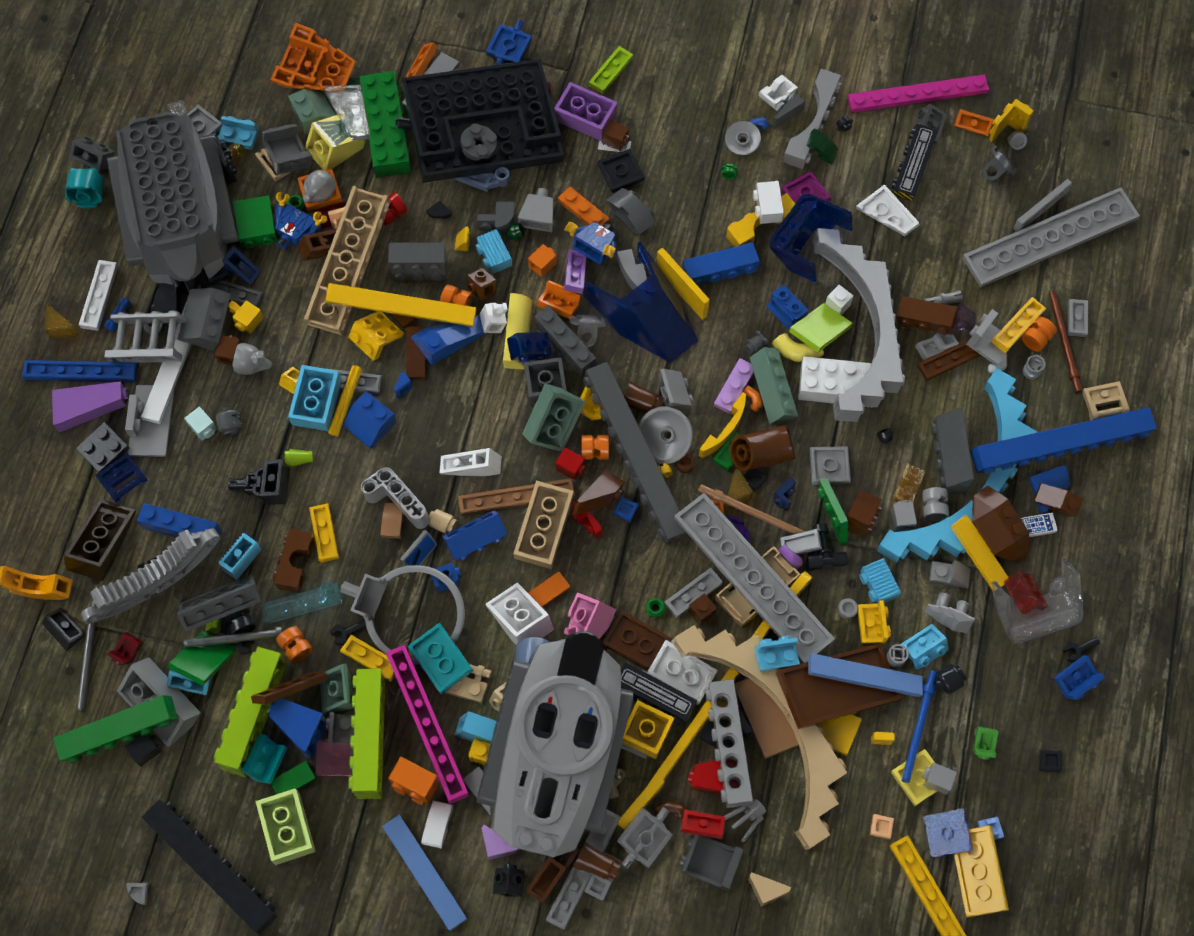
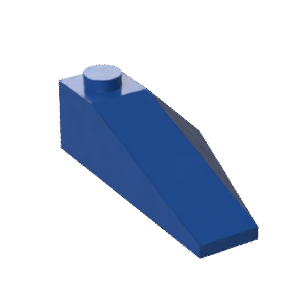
[411,315,486,365]

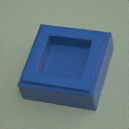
[613,497,639,523]

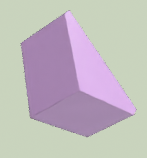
[482,825,520,860]

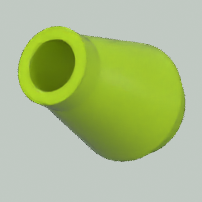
[284,449,313,468]

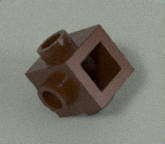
[467,268,496,301]

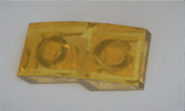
[892,464,925,502]

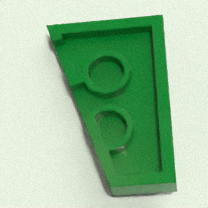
[817,478,848,546]

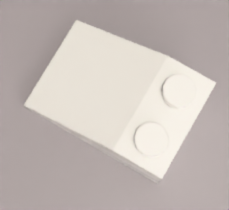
[486,582,554,645]

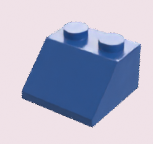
[343,391,396,449]

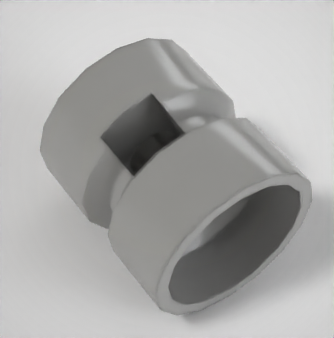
[922,487,949,521]

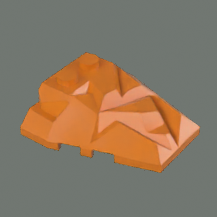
[270,23,356,92]

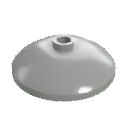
[639,407,693,464]

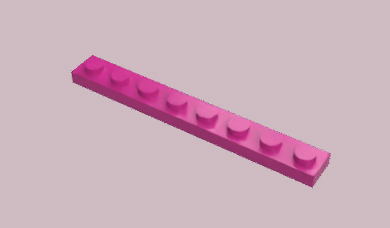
[847,75,989,113]

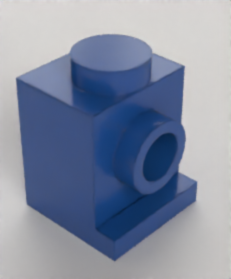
[431,563,461,593]

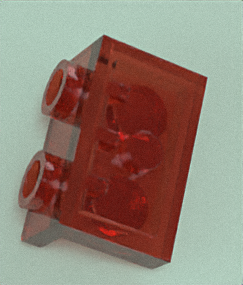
[1004,571,1048,614]

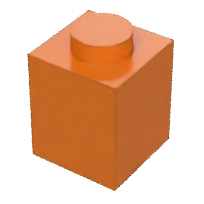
[528,244,557,278]

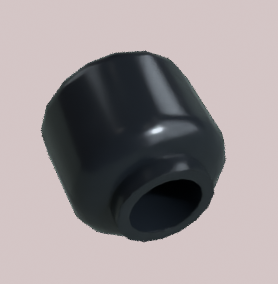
[934,664,966,694]

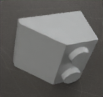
[659,369,694,414]

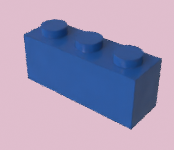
[442,511,507,561]

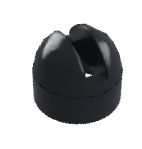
[876,428,893,444]

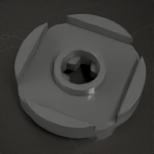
[460,124,497,161]

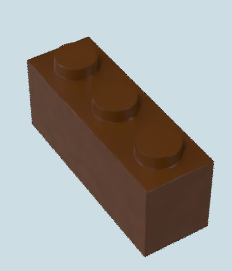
[896,296,958,335]

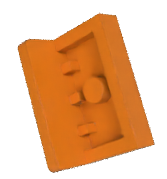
[537,281,582,319]

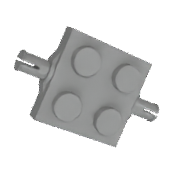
[617,807,673,870]

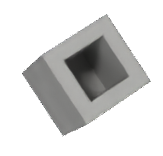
[890,500,917,532]
[922,763,957,795]

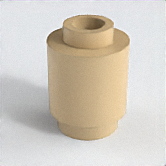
[429,509,458,534]

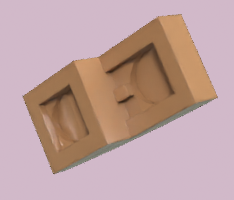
[380,503,404,539]

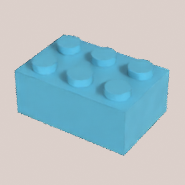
[288,365,342,431]

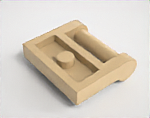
[1082,381,1130,420]

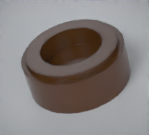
[676,453,695,473]

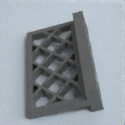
[177,574,261,632]

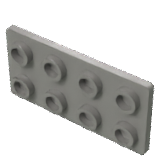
[125,385,174,457]

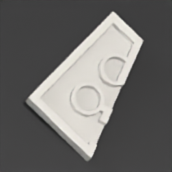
[856,185,919,236]

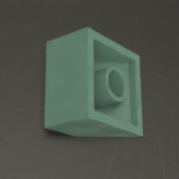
[288,89,335,134]

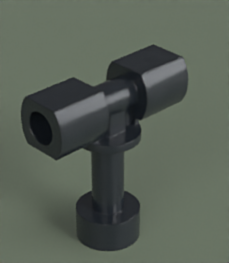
[806,523,848,570]

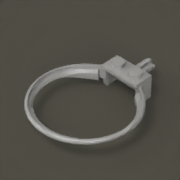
[340,565,465,665]

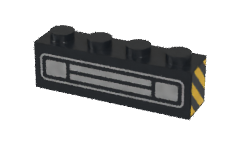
[891,123,938,201]
[621,662,697,726]

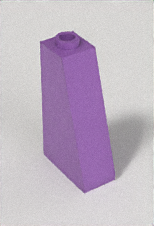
[52,381,128,432]

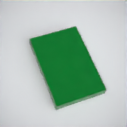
[168,631,236,686]

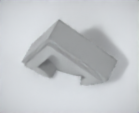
[127,883,149,905]

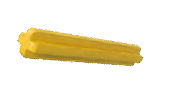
[328,365,362,437]

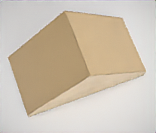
[748,872,791,907]

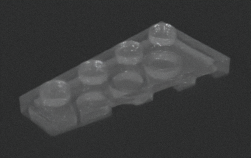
[325,85,370,140]

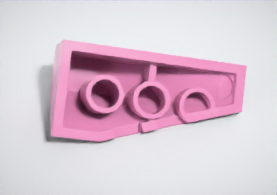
[564,592,617,644]

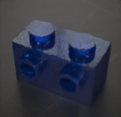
[507,332,552,363]

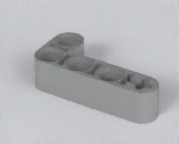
[361,467,430,529]

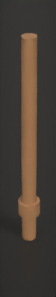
[698,484,806,534]

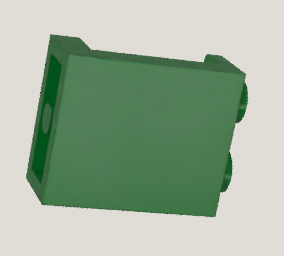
[233,195,278,248]

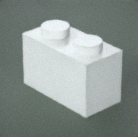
[753,181,783,224]

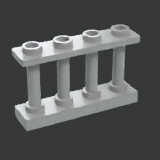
[104,311,186,363]

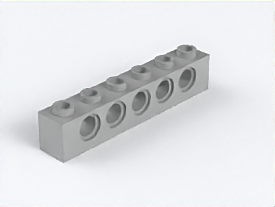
[705,679,753,808]

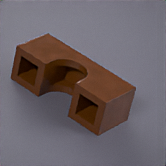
[273,528,315,593]

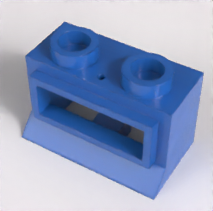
[766,284,808,331]

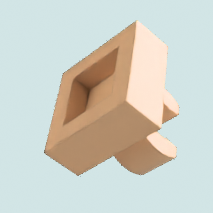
[328,207,345,230]

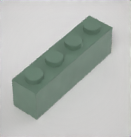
[750,347,798,426]

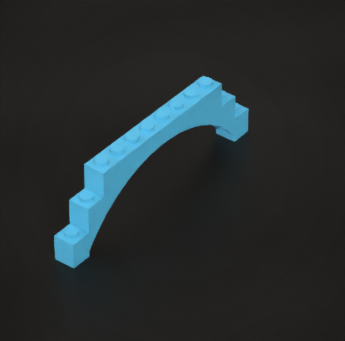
[877,368,1037,563]

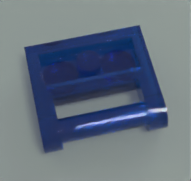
[95,453,148,503]

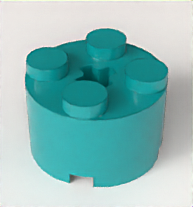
[65,168,105,208]

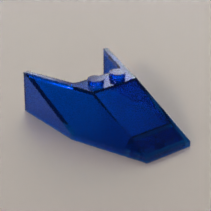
[584,241,698,363]

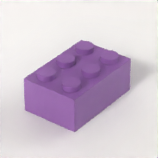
[554,82,618,141]

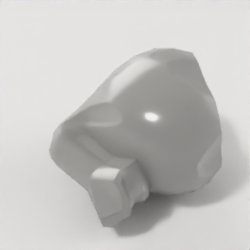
[232,343,272,375]

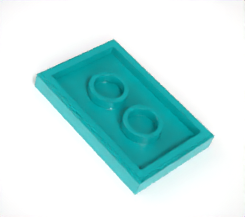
[407,622,474,695]

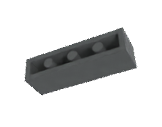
[534,306,596,378]

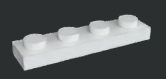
[79,260,118,331]

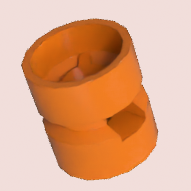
[440,284,473,306]
[1022,317,1057,352]
[582,435,609,460]
[276,626,313,664]

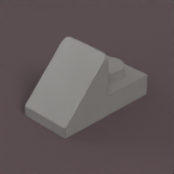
[929,560,970,588]

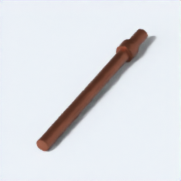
[1048,291,1082,393]

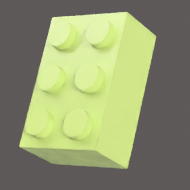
[256,788,316,865]

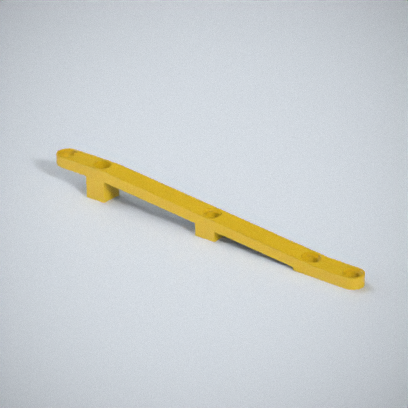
[617,571,813,830]

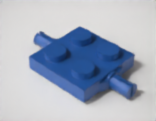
[486,20,532,65]

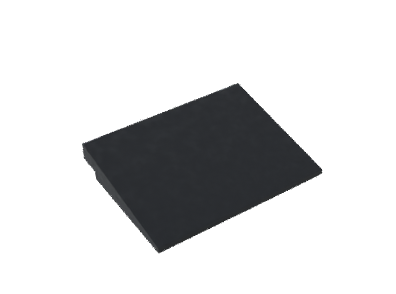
[401,59,564,183]

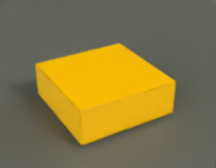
[871,732,895,745]

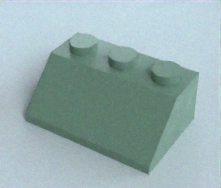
[522,384,586,452]

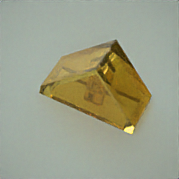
[44,304,79,338]
[725,469,753,511]

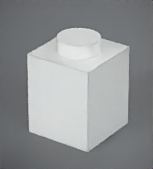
[825,285,853,315]

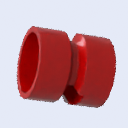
[383,192,407,226]

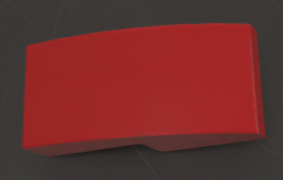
[570,501,602,539]

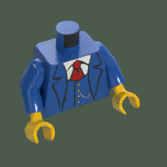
[274,192,327,250]
[564,222,616,265]

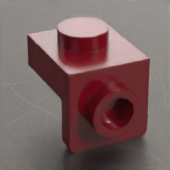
[108,632,143,665]

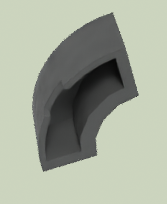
[606,188,656,235]

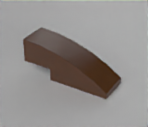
[526,847,581,903]

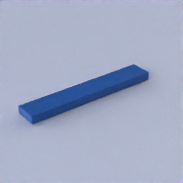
[22,360,138,382]

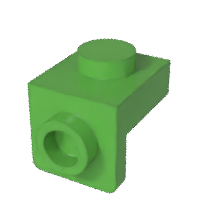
[973,726,999,760]

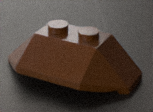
[972,486,1030,562]

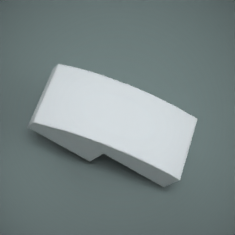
[421,801,453,849]

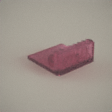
[316,740,352,776]

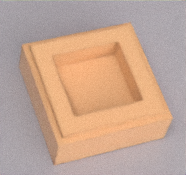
[869,814,894,840]

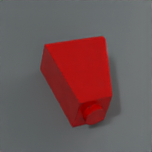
[688,754,747,795]

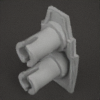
[924,593,975,633]

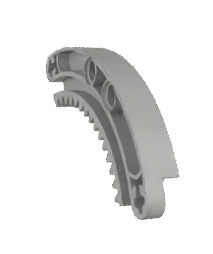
[81,528,220,624]

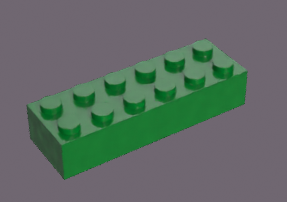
[360,71,411,178]

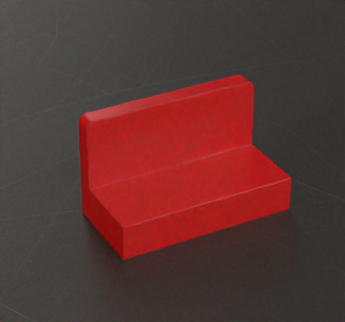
[681,810,725,839]

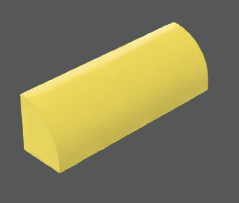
[503,293,533,370]

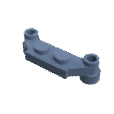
[454,167,510,192]

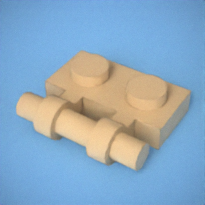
[445,665,492,704]

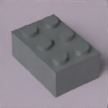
[388,243,448,281]

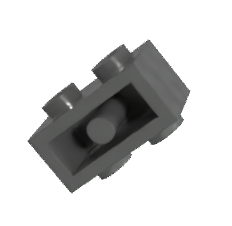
[69,136,115,171]

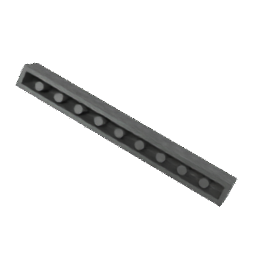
[583,362,687,544]

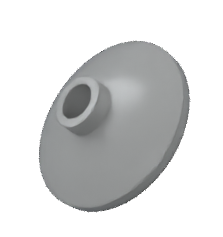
[725,121,761,155]

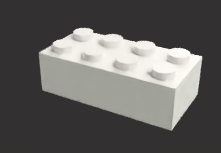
[798,356,871,403]

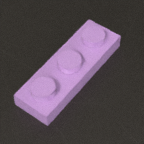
[714,358,754,414]

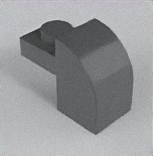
[477,202,515,236]

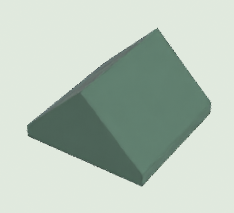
[320,663,354,714]

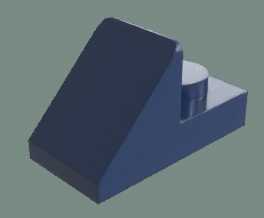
[222,246,261,285]

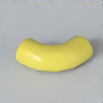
[772,333,824,362]

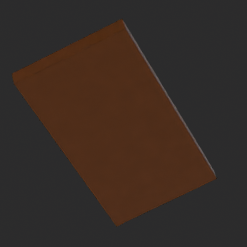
[776,643,904,730]

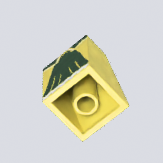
[305,112,367,170]

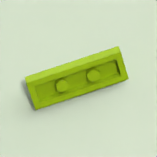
[589,46,633,94]

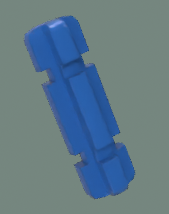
[105,298,131,332]

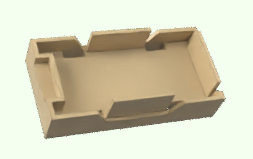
[715,546,801,628]

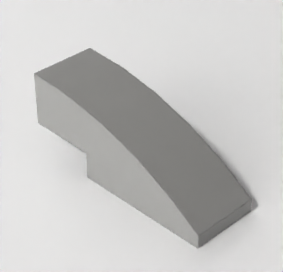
[617,249,652,304]

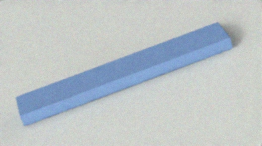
[808,653,923,697]
[382,815,467,931]

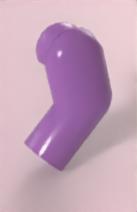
[778,544,803,569]

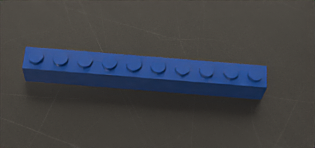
[970,407,1157,474]

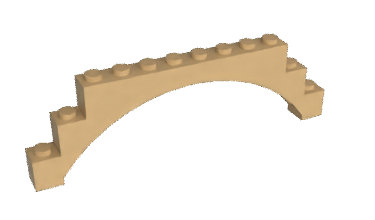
[671,625,847,850]

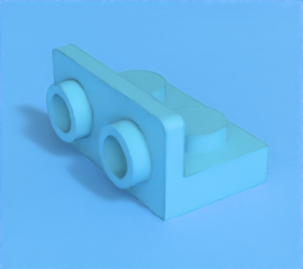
[218,116,259,150]
[901,624,949,670]
[754,636,800,672]

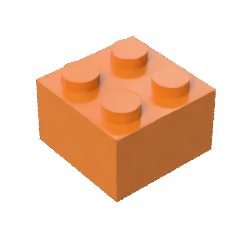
[388,757,440,805]

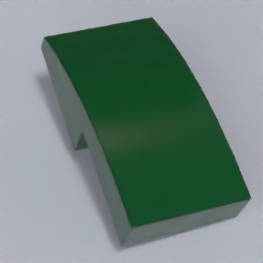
[806,129,838,165]

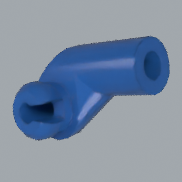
[749,117,769,130]

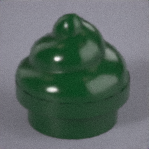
[505,223,525,241]

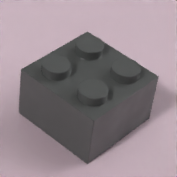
[524,358,567,406]

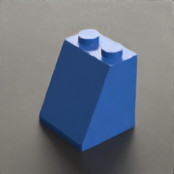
[268,698,326,760]

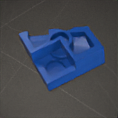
[1028,465,1070,514]

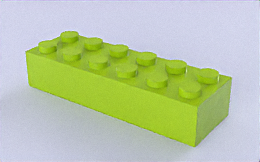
[214,647,287,778]
[349,669,386,799]

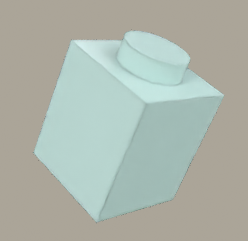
[184,406,217,441]

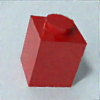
[555,448,586,480]

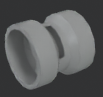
[1023,355,1046,380]
[886,644,909,669]

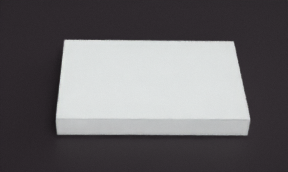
[647,640,718,705]

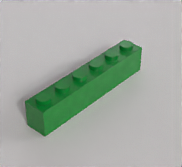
[53,695,178,764]

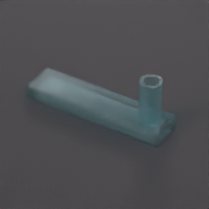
[261,581,343,624]

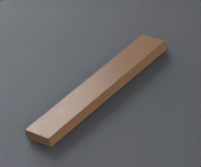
[458,478,575,516]

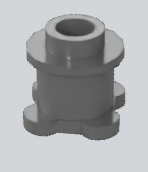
[745,330,769,355]

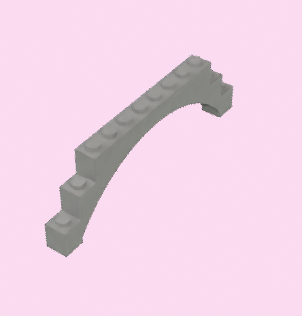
[813,228,905,422]

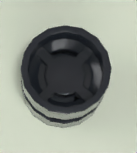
[224,607,256,634]

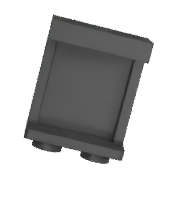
[262,124,312,175]
[679,835,744,892]

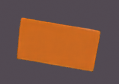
[954,109,994,136]

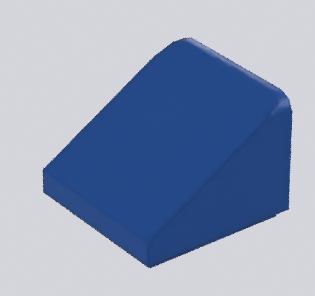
[394,371,412,399]

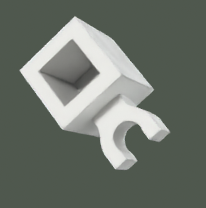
[480,303,508,333]

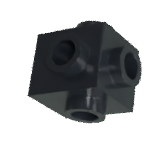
[493,864,525,897]

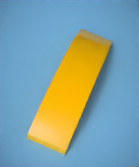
[699,392,746,458]

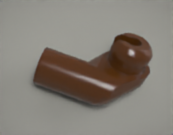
[655,800,686,818]

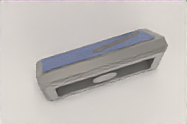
[400,530,437,573]

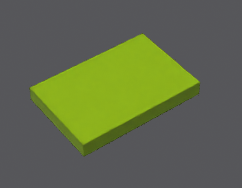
[789,303,853,352]

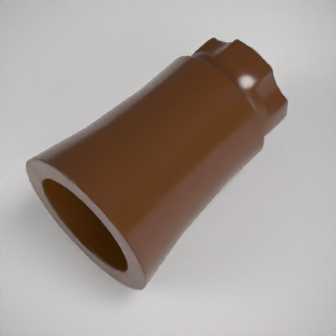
[624,381,664,413]
[573,841,621,882]

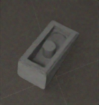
[773,94,805,129]

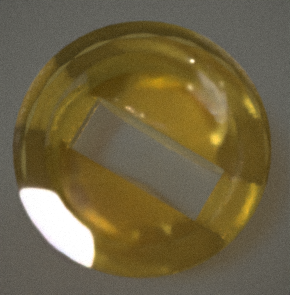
[229,143,244,158]

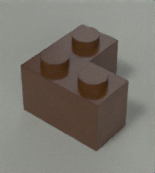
[847,490,882,538]

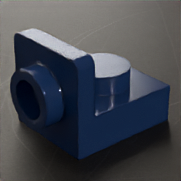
[773,477,796,511]

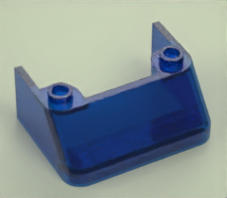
[769,194,853,283]

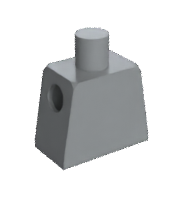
[518,188,554,232]

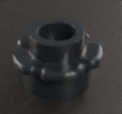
[836,116,853,132]

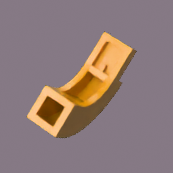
[0,566,73,600]

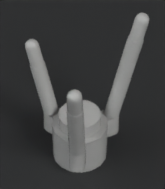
[724,799,766,842]

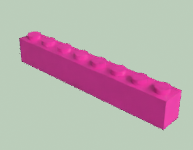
[386,645,469,804]

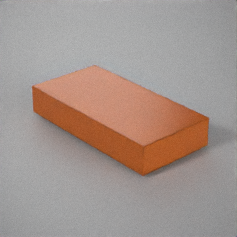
[528,572,571,608]

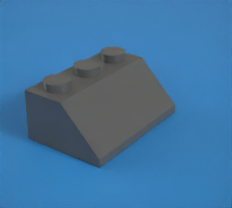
[177,288,230,351]

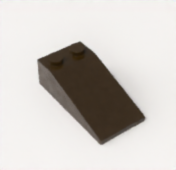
[64,499,136,581]

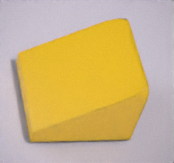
[455,227,470,252]
[279,367,300,394]

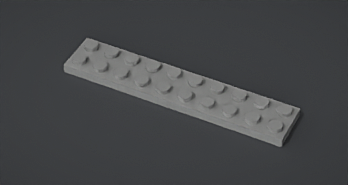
[962,187,1140,287]
[674,493,835,664]

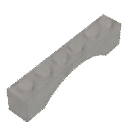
[783,69,842,169]

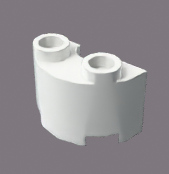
[759,75,797,112]

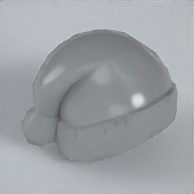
[303,170,336,203]

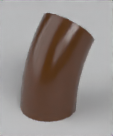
[730,424,796,471]

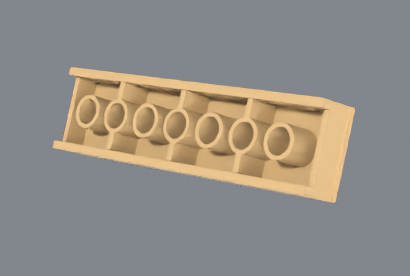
[304,186,391,335]

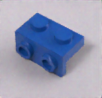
[1053,655,1105,700]

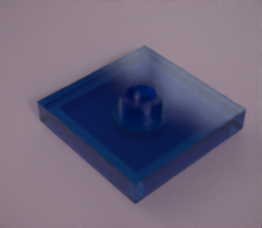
[923,809,973,858]

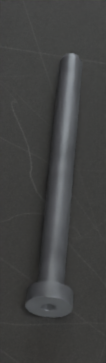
[77,621,99,711]
[184,626,282,648]

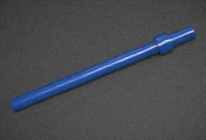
[902,670,937,783]

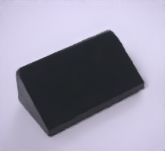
[43,608,85,651]

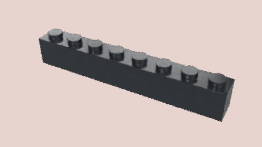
[142,799,277,935]

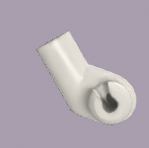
[988,353,1007,374]

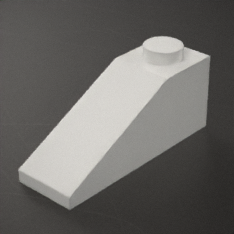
[439,448,502,476]

